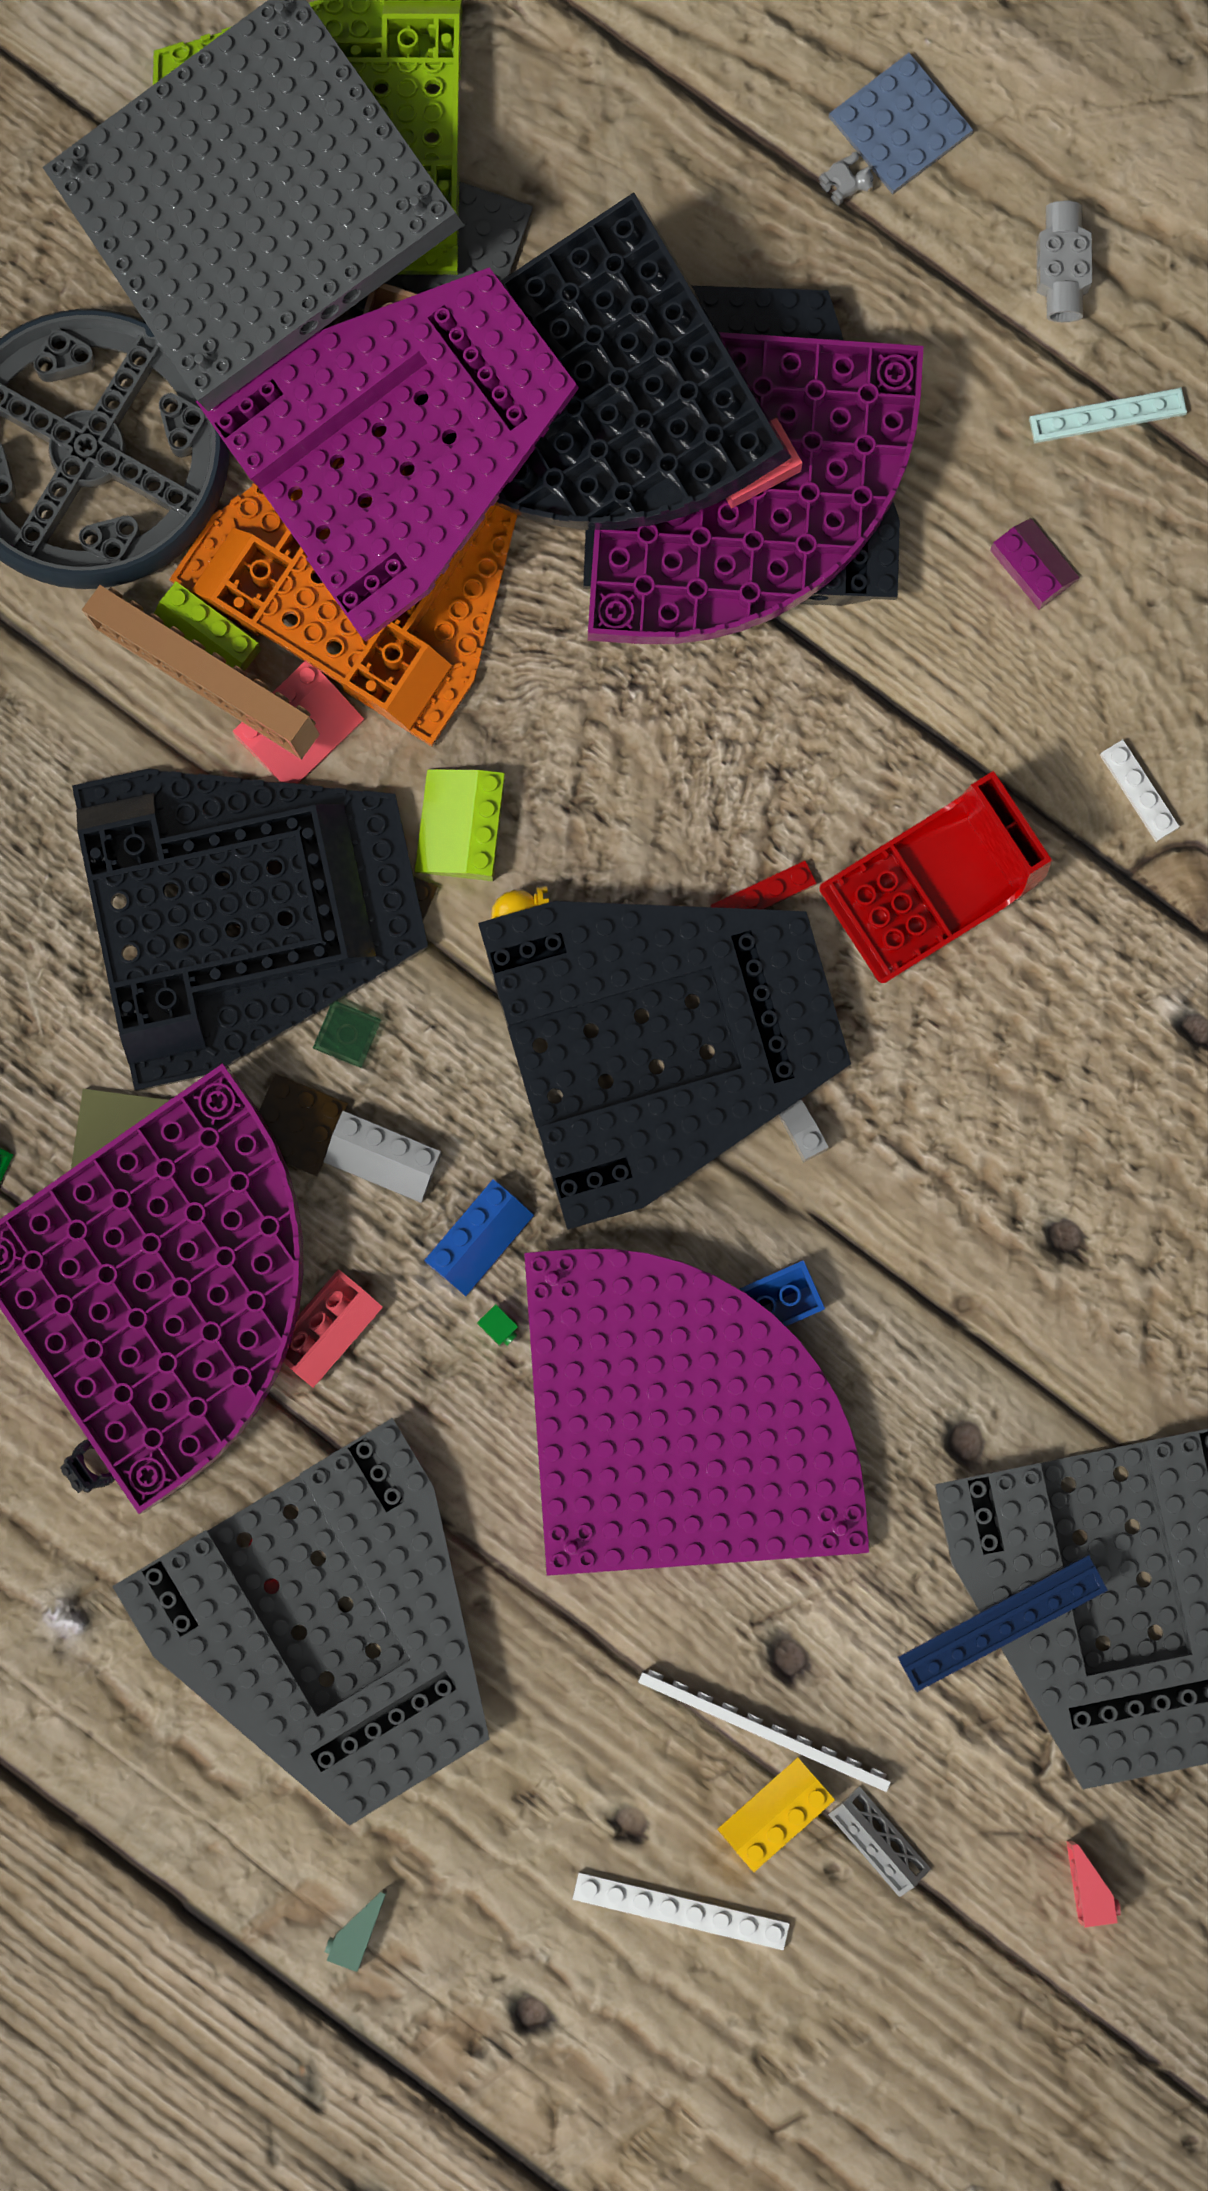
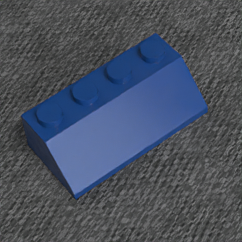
[424,1179,534,1296]
[739,1260,825,1327]

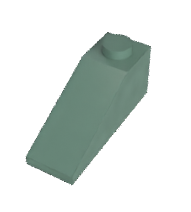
[324,1890,387,1972]

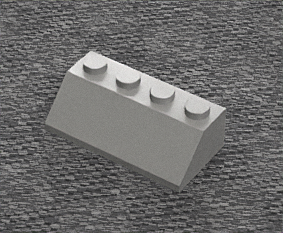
[324,1111,442,1203]

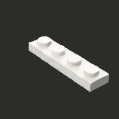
[1100,740,1179,842]

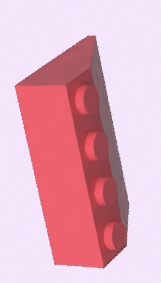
[233,661,364,784]

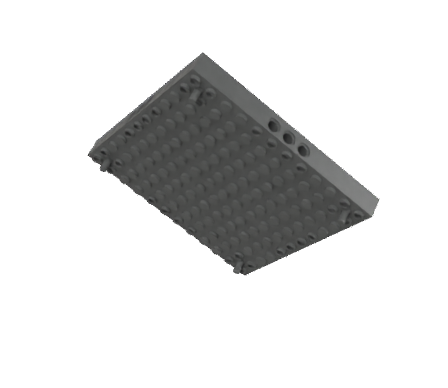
[43,0,464,412]

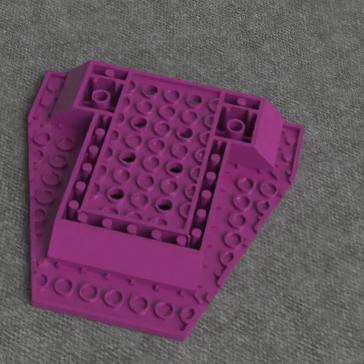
[196,267,579,642]

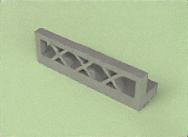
[828,1786,931,1897]

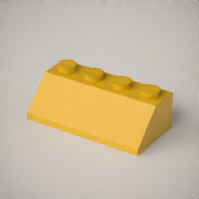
[717,1757,835,1872]

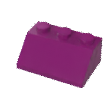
[990,518,1080,610]

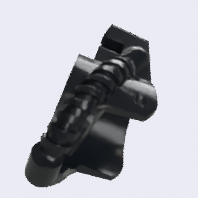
[60,1439,115,1493]

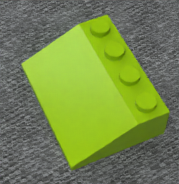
[415,769,505,881]

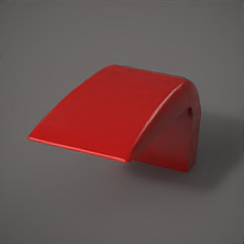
[819,771,1052,983]

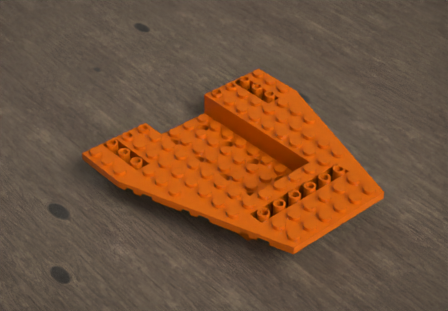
[169,426,518,747]

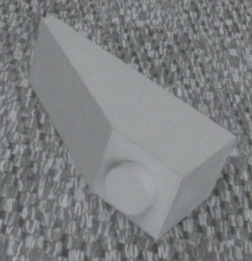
[778,1099,829,1163]

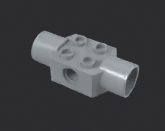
[1036,201,1092,323]

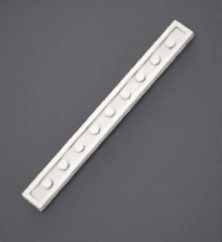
[638,1669,891,1792]

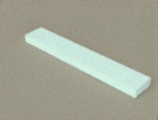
[1029,388,1187,443]

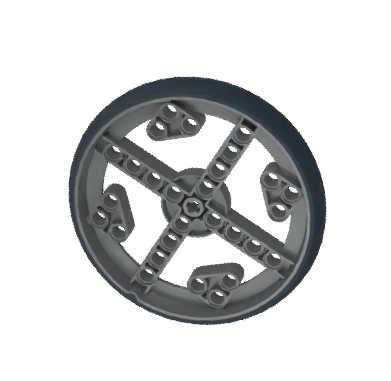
[0,309,230,589]

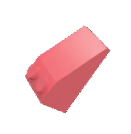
[1066,1840,1121,1928]

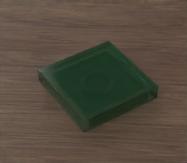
[313,1002,382,1069]

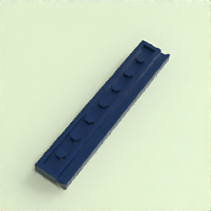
[897,1555,1108,1692]

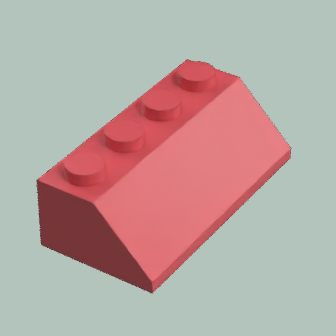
[283,1269,383,1388]

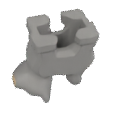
[819,152,874,206]

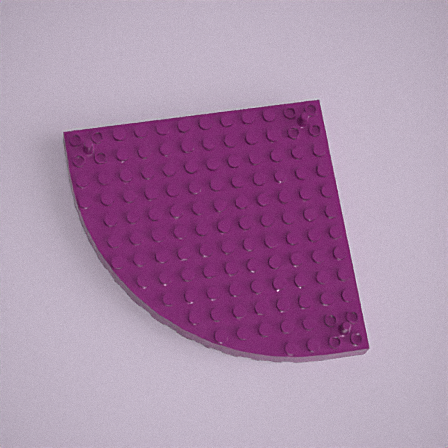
[588,332,924,644]
[0,1063,304,1514]
[524,1248,869,1576]

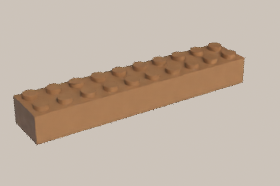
[82,585,320,760]

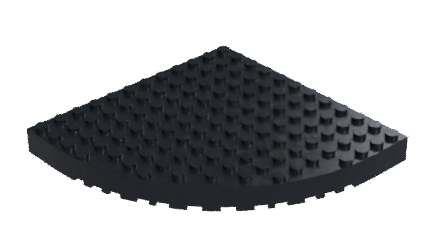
[416,192,792,530]

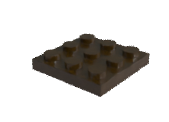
[259,1073,349,1177]

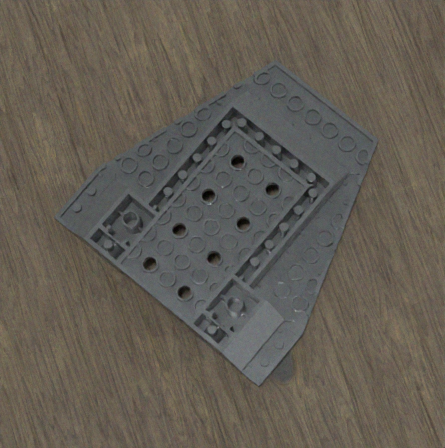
[112,1418,490,1826]
[935,1429,1208,1789]

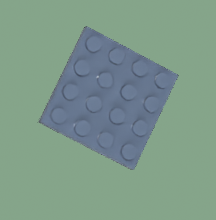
[829,53,973,195]

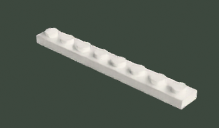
[572,1872,790,1950]

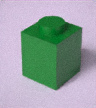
[477,1304,518,1347]

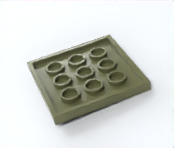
[71,1089,169,1169]

